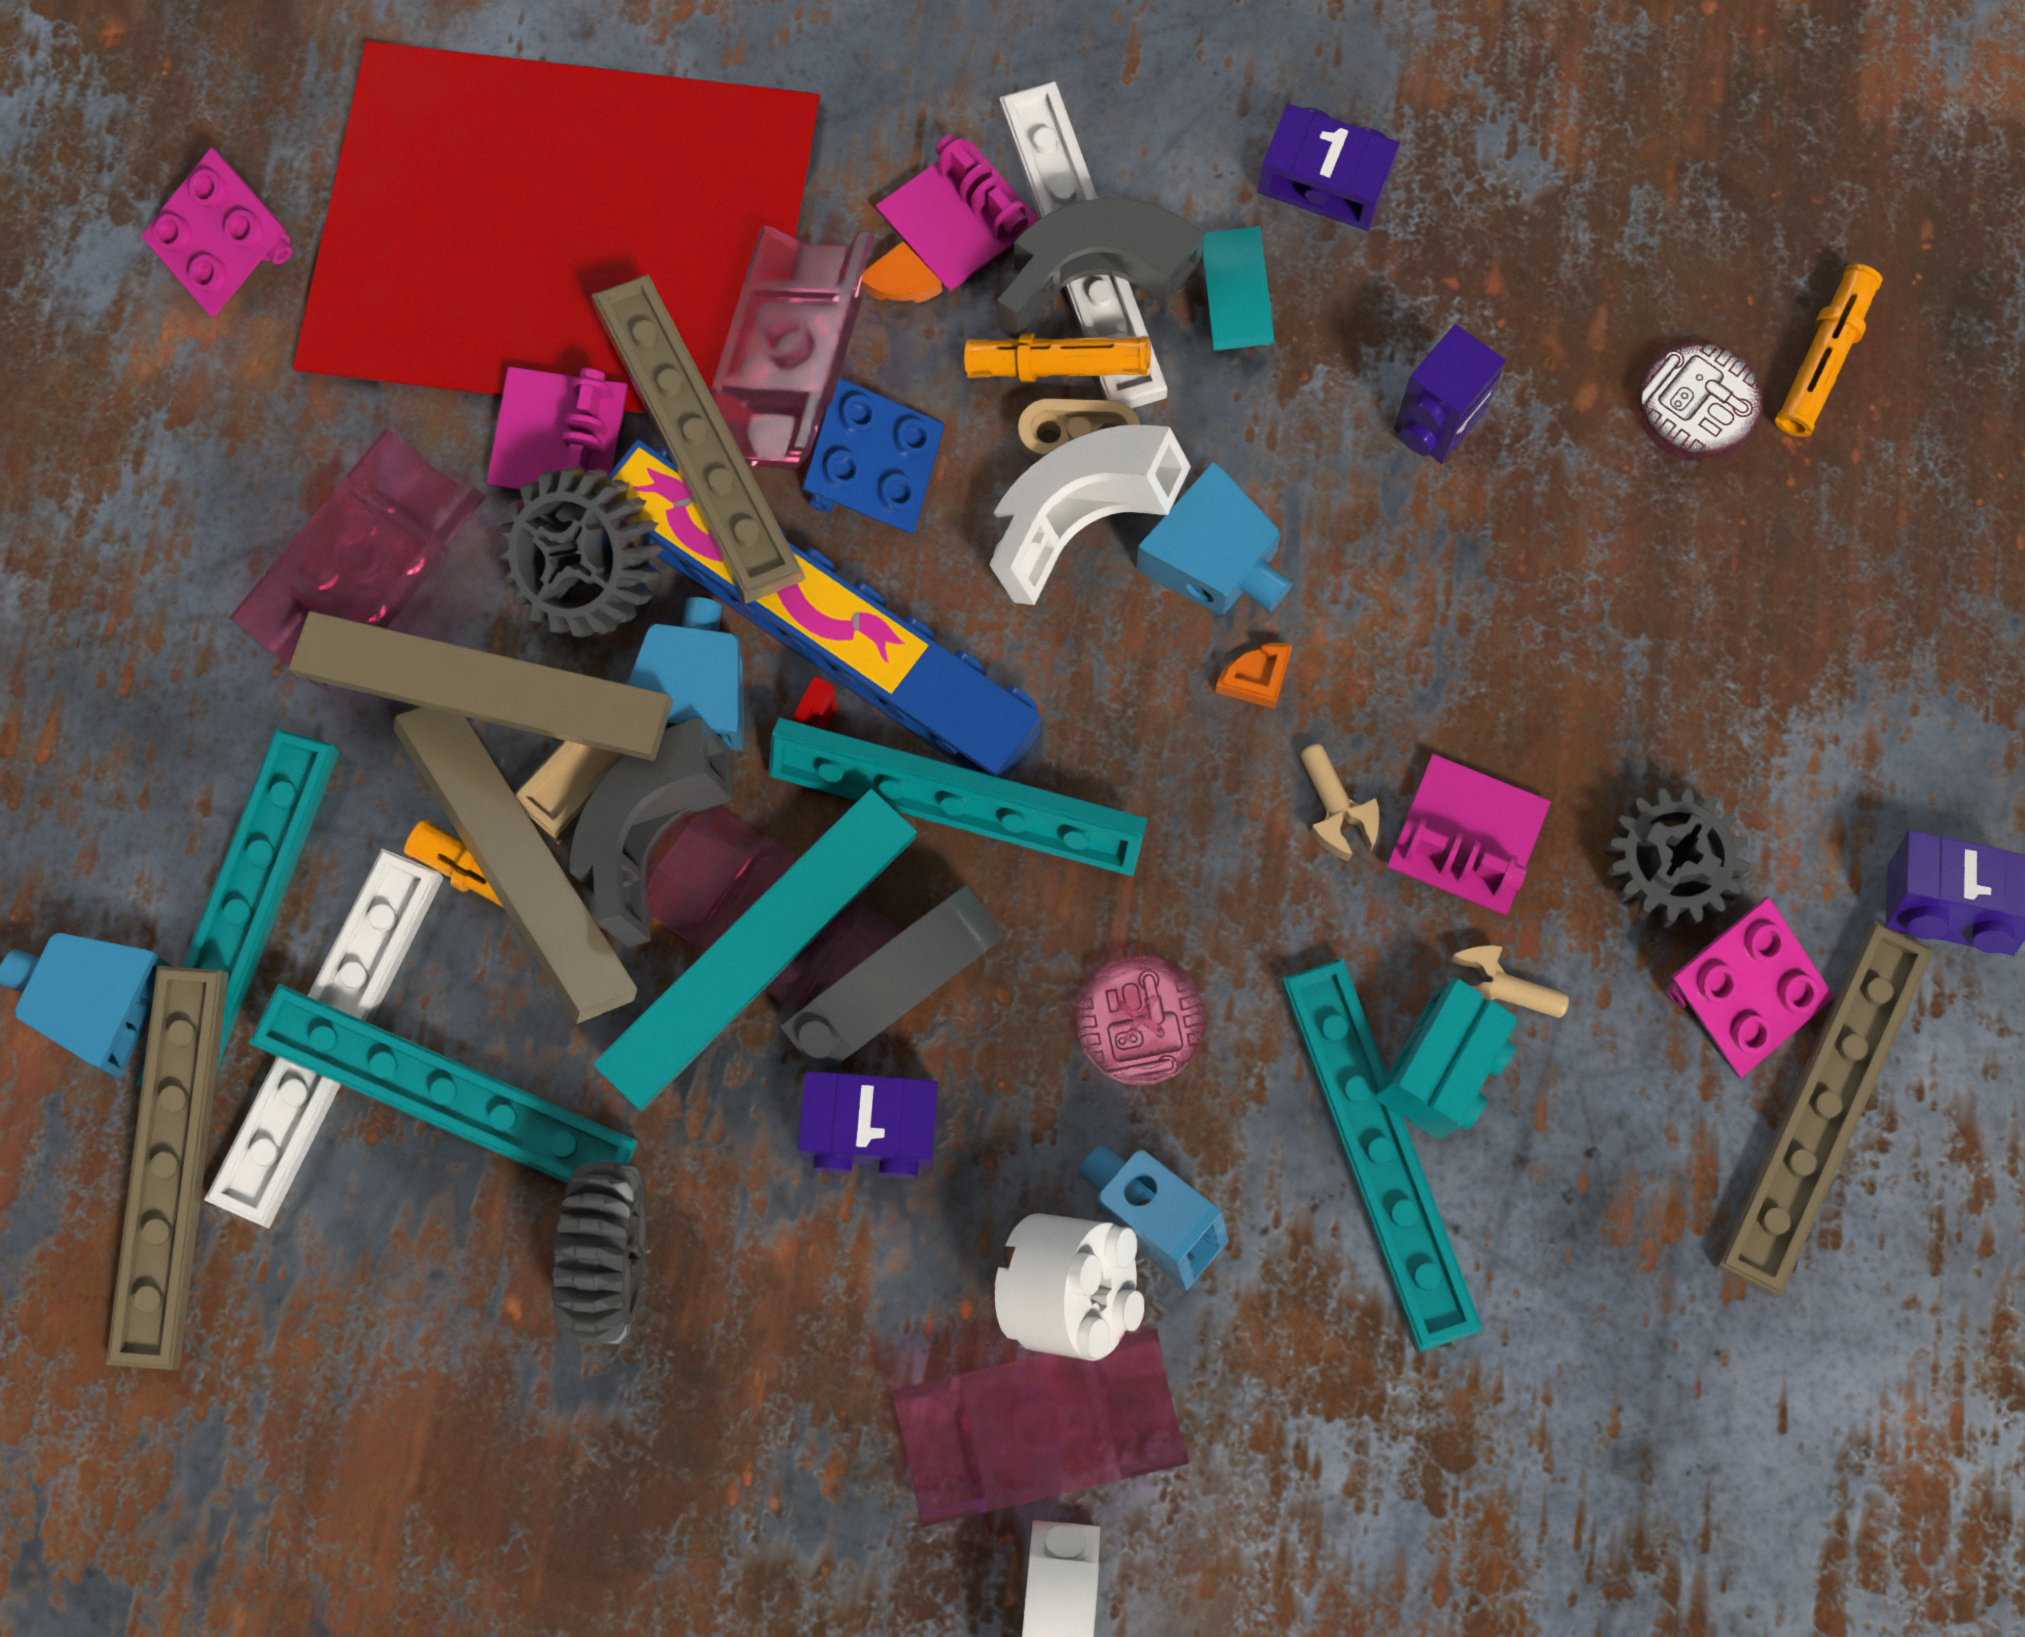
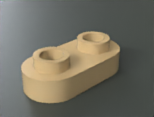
[1018,399,1140,462]

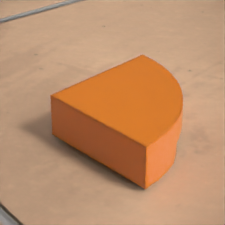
[857,241,942,303]
[1215,643,1293,709]

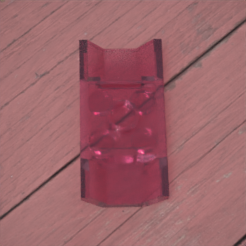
[710,226,874,469]
[229,428,485,690]
[647,806,904,1013]
[892,1328,1189,1528]

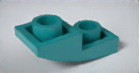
[1202,226,1274,351]

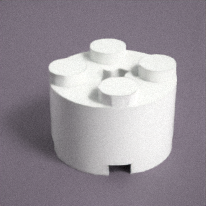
[995,1213,1144,1361]

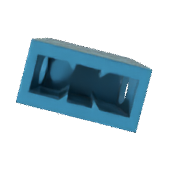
[1136,461,1293,615]
[627,597,744,751]
[0,933,173,1079]
[1079,1144,1229,1291]

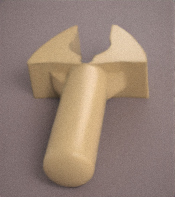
[1300,744,1379,861]
[1443,945,1569,1018]

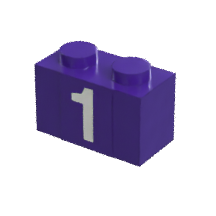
[1258,104,1400,232]
[1393,323,1506,464]
[1885,830,2025,956]
[798,1071,940,1179]

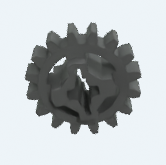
[1605,788,1750,929]

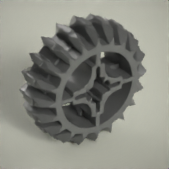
[495,466,664,637]
[551,1161,648,1347]

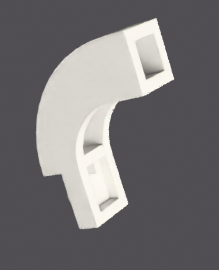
[989,425,1191,605]
[1022,1520,1101,1637]

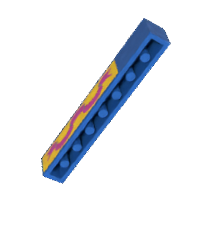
[609,439,1041,779]

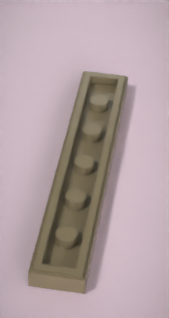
[592,274,802,604]
[289,611,673,762]
[393,707,637,1024]
[1714,921,1934,1298]
[106,966,229,1370]

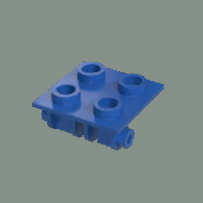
[802,377,945,535]

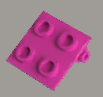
[875,134,1040,292]
[141,147,293,318]
[486,367,628,490]
[1386,754,1551,916]
[1665,896,1835,1078]

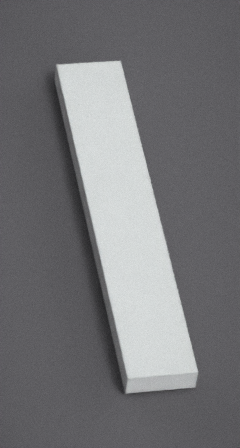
[999,81,1168,409]
[204,848,444,1229]

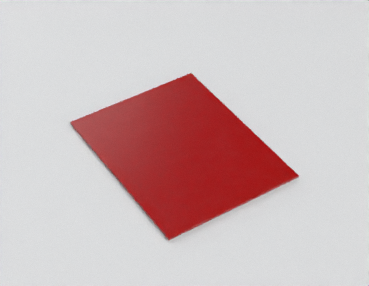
[292,41,820,428]

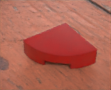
[792,676,839,730]

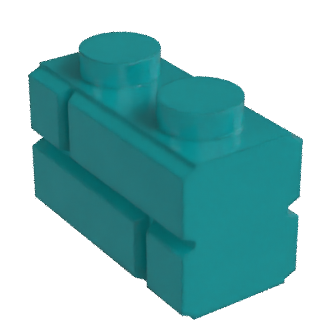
[1375,978,1518,1140]

